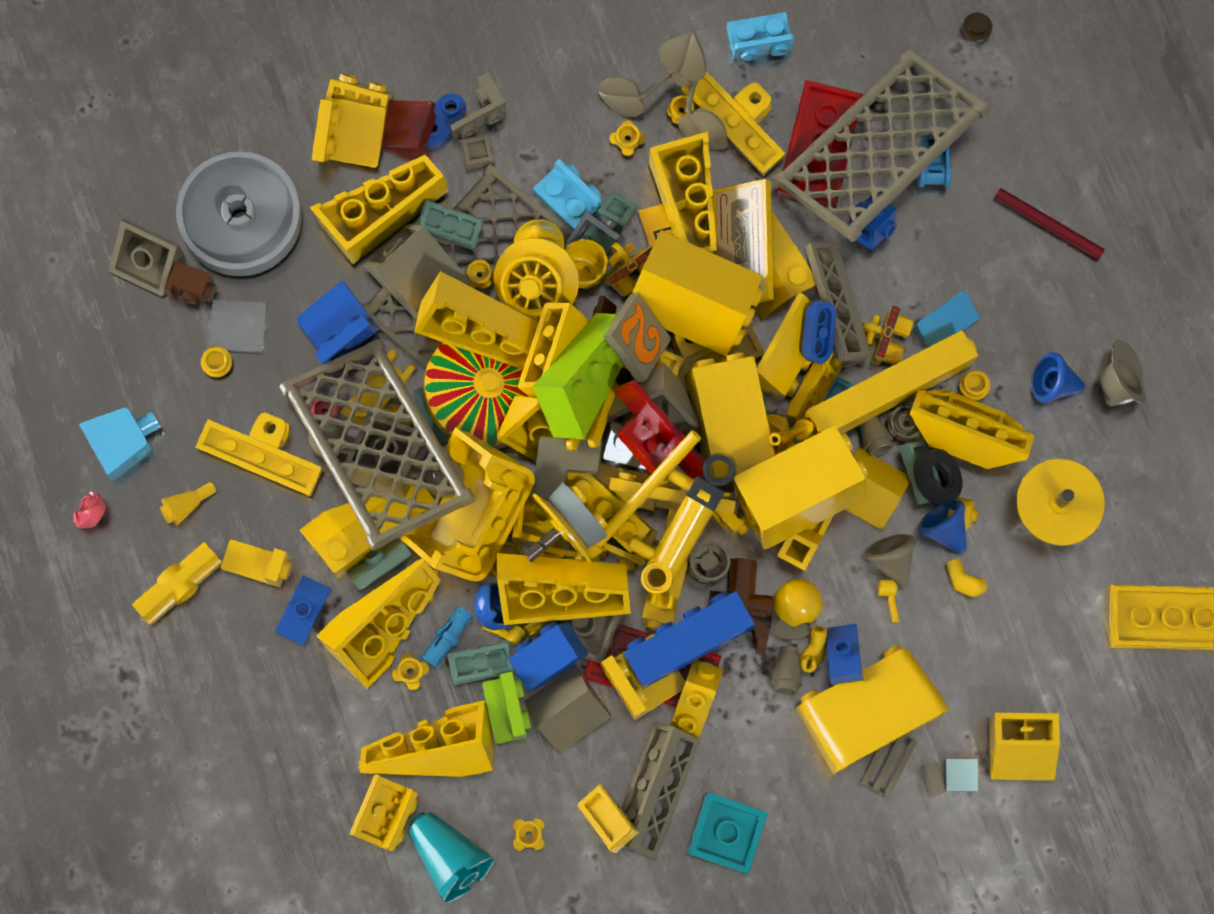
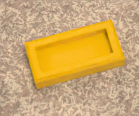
[577,784,639,854]

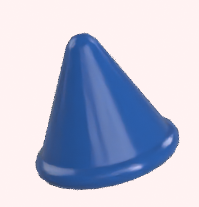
[1032,352,1085,403]
[918,500,967,554]

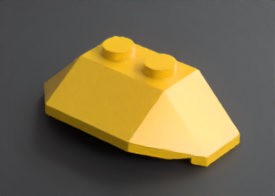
[910,390,1035,469]

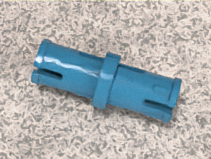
[420,606,473,669]

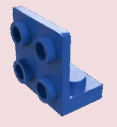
[296,281,380,364]

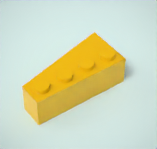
[648,131,717,255]
[310,155,449,264]
[414,271,539,369]
[497,553,631,625]

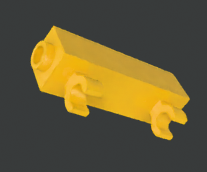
[641,509,691,631]

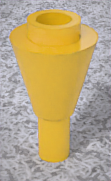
[159,481,217,526]

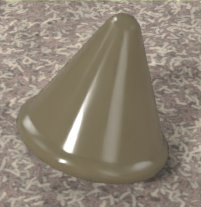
[865,534,916,588]

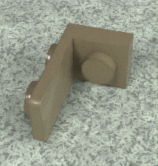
[450,72,506,140]

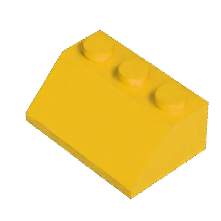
[757,292,812,404]

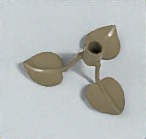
[597,30,729,150]

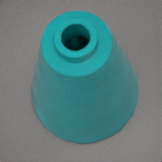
[408,812,494,903]

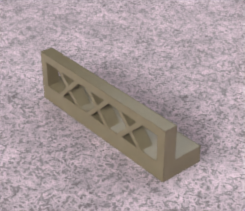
[804,242,872,368]
[621,722,700,860]

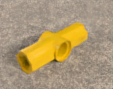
[132,542,223,626]

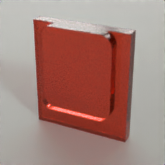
[381,100,436,149]

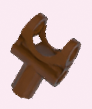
[708,558,773,655]

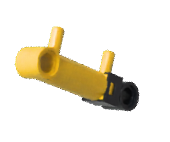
[628,452,737,594]

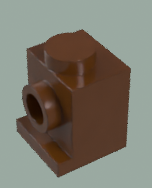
[164,261,216,304]

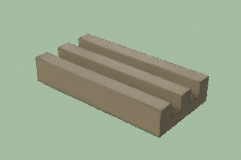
[860,735,917,798]

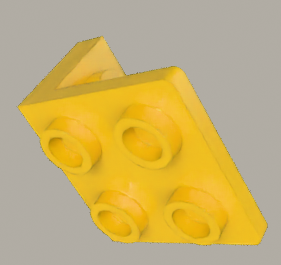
[311,97,387,168]
[601,634,685,721]

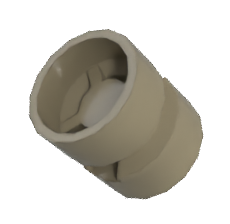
[687,540,731,588]

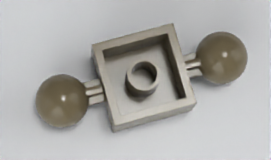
[308,413,465,498]

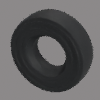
[913,448,963,505]

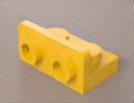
[326,73,393,109]

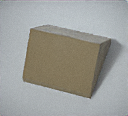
[108,219,185,297]
[525,664,612,753]

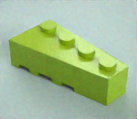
[532,313,624,439]

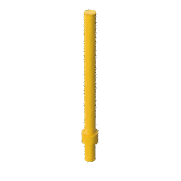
[573,430,701,561]

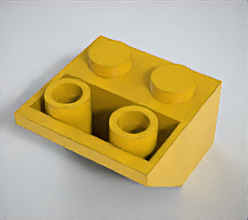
[989,712,1060,781]

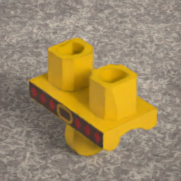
[602,242,653,297]
[862,305,914,366]

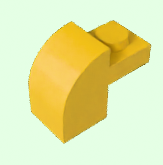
[777,515,834,571]

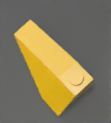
[753,210,817,321]
[300,479,434,580]
[316,558,441,689]
[359,701,494,777]

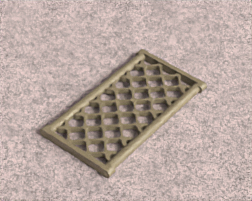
[772,50,991,242]
[362,164,572,369]
[279,339,476,550]

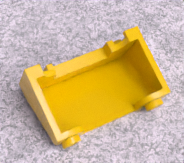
[399,427,535,582]
[796,644,950,775]

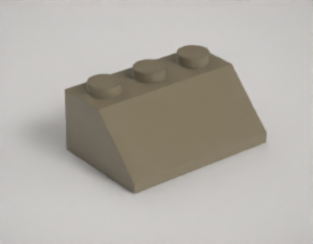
[601,363,700,466]

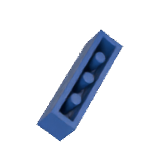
[624,591,755,690]

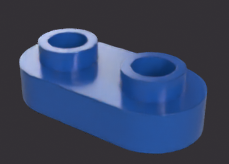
[417,93,467,148]
[802,300,836,364]

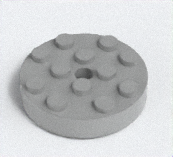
[176,151,302,276]

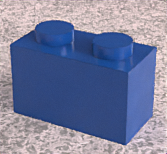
[509,621,589,691]

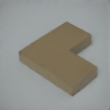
[531,437,603,500]

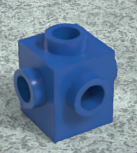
[849,196,897,250]

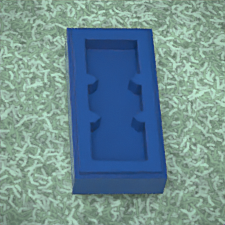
[275,575,332,646]
[826,624,863,684]

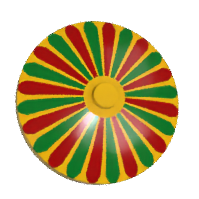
[423,342,529,449]

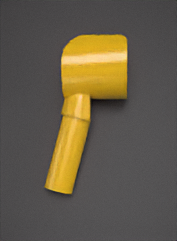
[877,580,900,623]
[481,624,528,646]

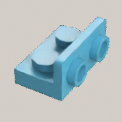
[727,12,795,61]
[533,159,602,231]

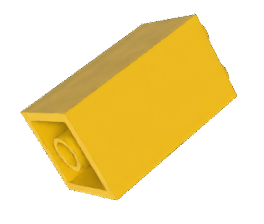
[632,230,764,356]
[685,352,775,478]
[733,425,868,550]

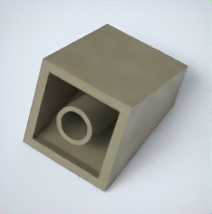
[363,224,471,320]

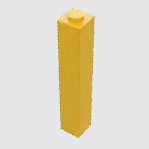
[803,330,979,436]

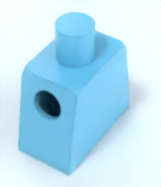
[79,407,161,481]

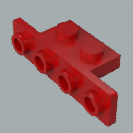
[615,381,714,480]

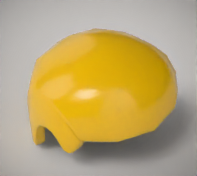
[566,239,608,289]
[773,579,824,627]

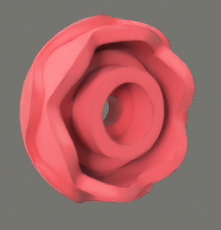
[73,491,106,529]

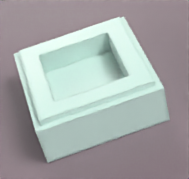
[944,759,978,792]

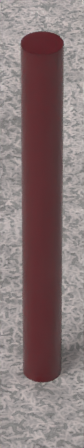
[994,187,1105,260]

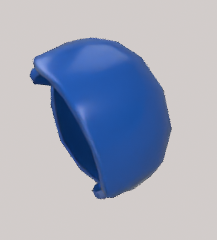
[474,583,515,630]

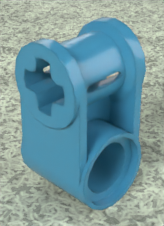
[917,135,951,188]

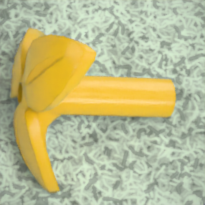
[767,414,815,454]

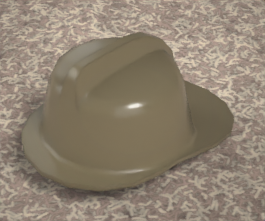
[1100,340,1146,407]

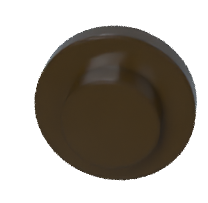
[962,12,993,42]

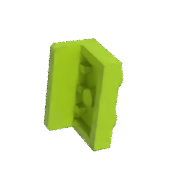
[482,672,531,744]

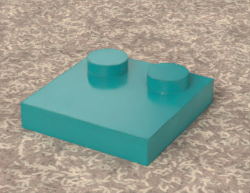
[686,792,768,874]

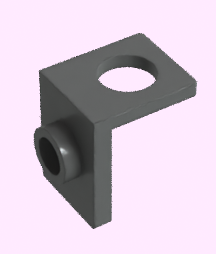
[566,212,625,244]

